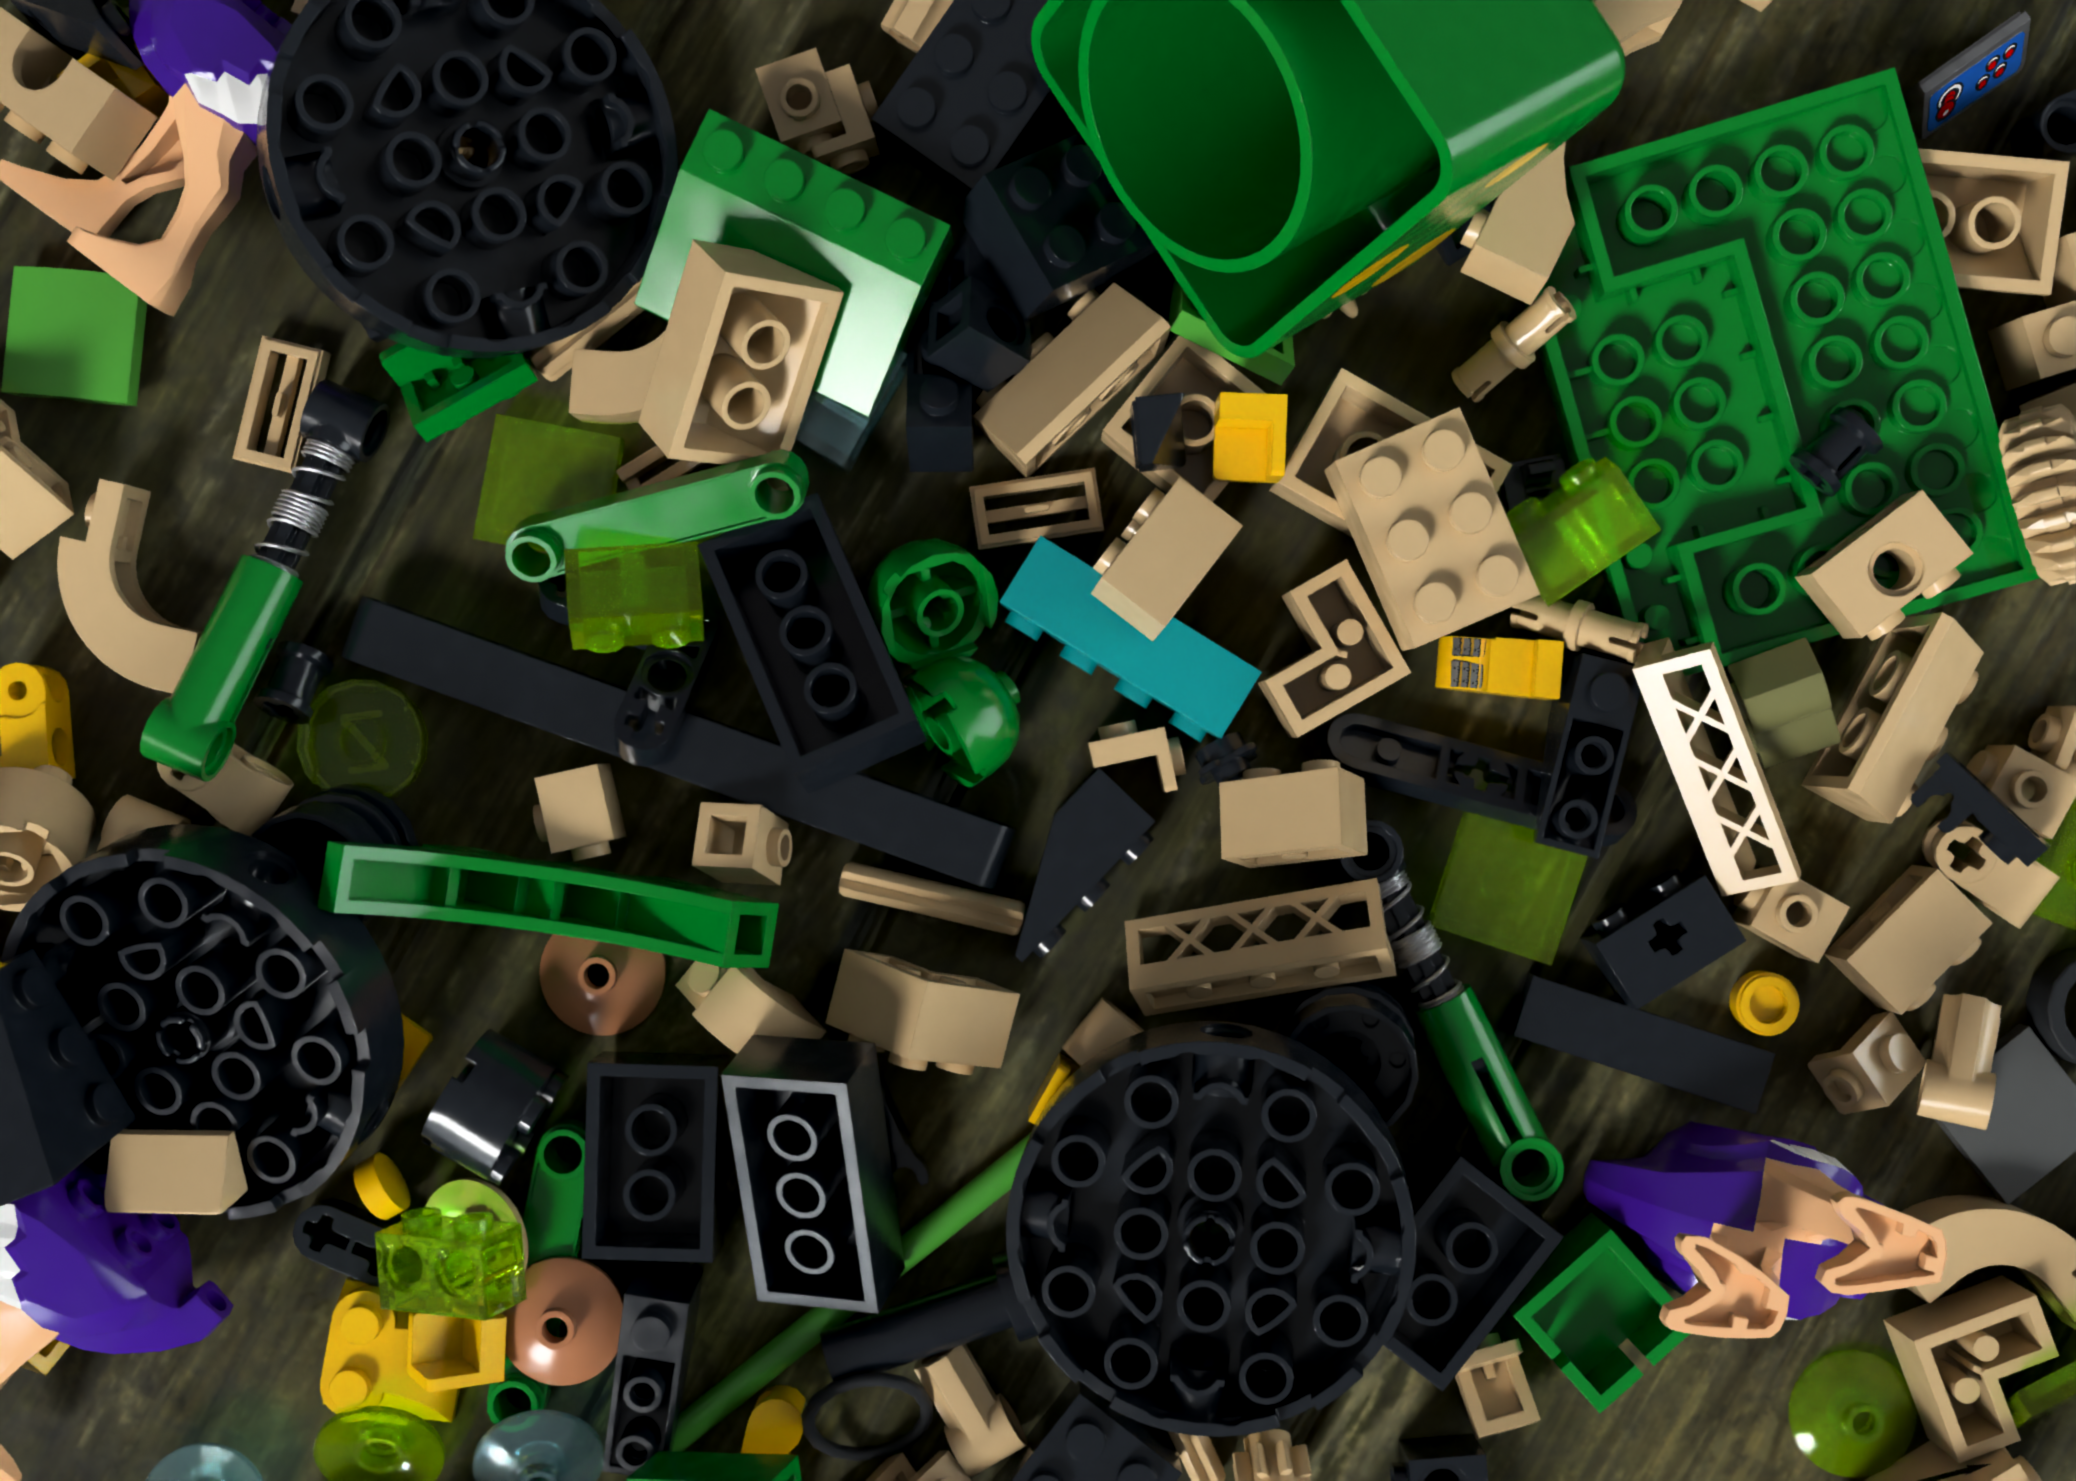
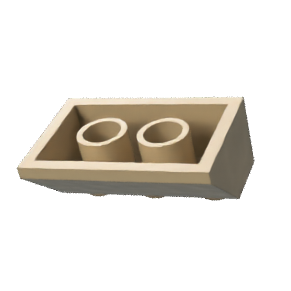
[1918,148,2070,296]
[638,239,844,465]
[973,283,1171,478]
[1801,612,1984,824]

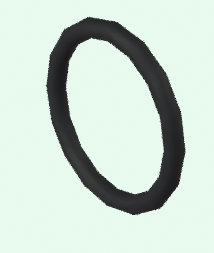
[802,1372,933,1461]

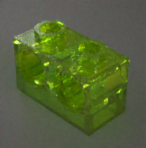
[375,1207,527,1321]

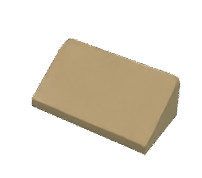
[104,1129,248,1215]

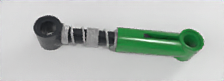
[140,379,390,782]
[1333,818,1564,1202]

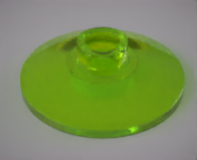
[1788,1350,1917,1478]
[313,1406,446,1481]

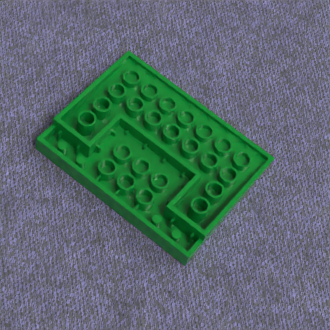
[1525,67,2040,676]

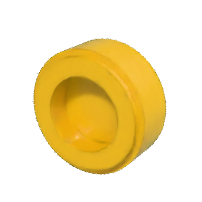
[1729,970,1800,1036]
[353,1152,411,1220]

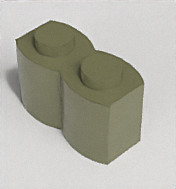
[1728,637,1841,769]

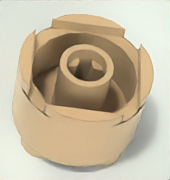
[0,765,96,912]

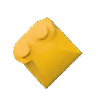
[320,1277,466,1423]

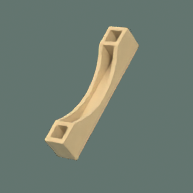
[1460,0,1683,305]

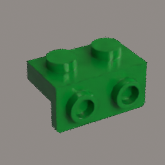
[379,343,538,443]

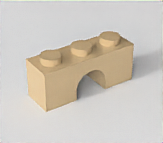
[0,7,158,181]

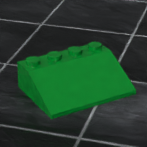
[634,109,954,419]

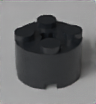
[421,1029,569,1186]

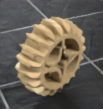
[1998,403,2076,586]

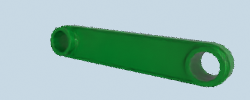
[505,449,810,582]
[487,1120,586,1432]

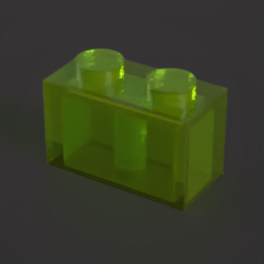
[1506,457,1661,607]
[564,541,704,653]

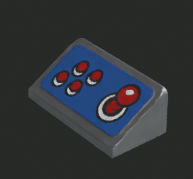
[1903,11,2031,139]

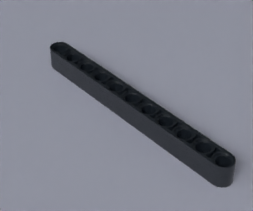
[341,596,1017,889]

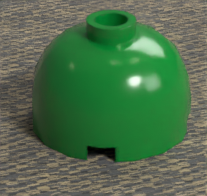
[866,538,999,670]
[902,656,1021,788]

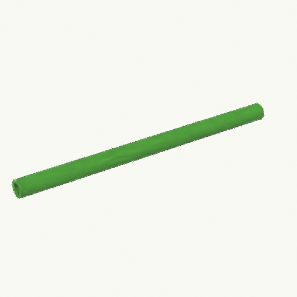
[672,1133,1031,1452]

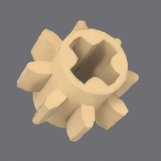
[1232,1429,1312,1481]

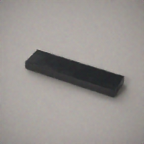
[1509,973,1775,1114]

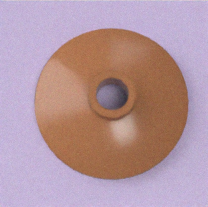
[540,934,667,1036]
[498,1256,624,1386]

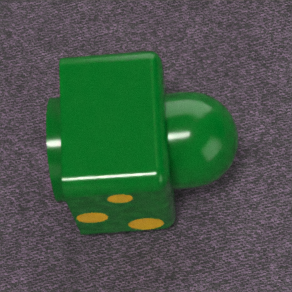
[1031,0,1626,358]

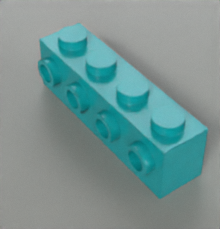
[1000,535,1262,742]

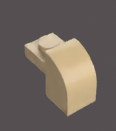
[675,961,827,1054]

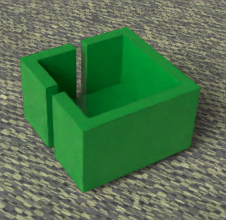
[1508,1212,1690,1414]

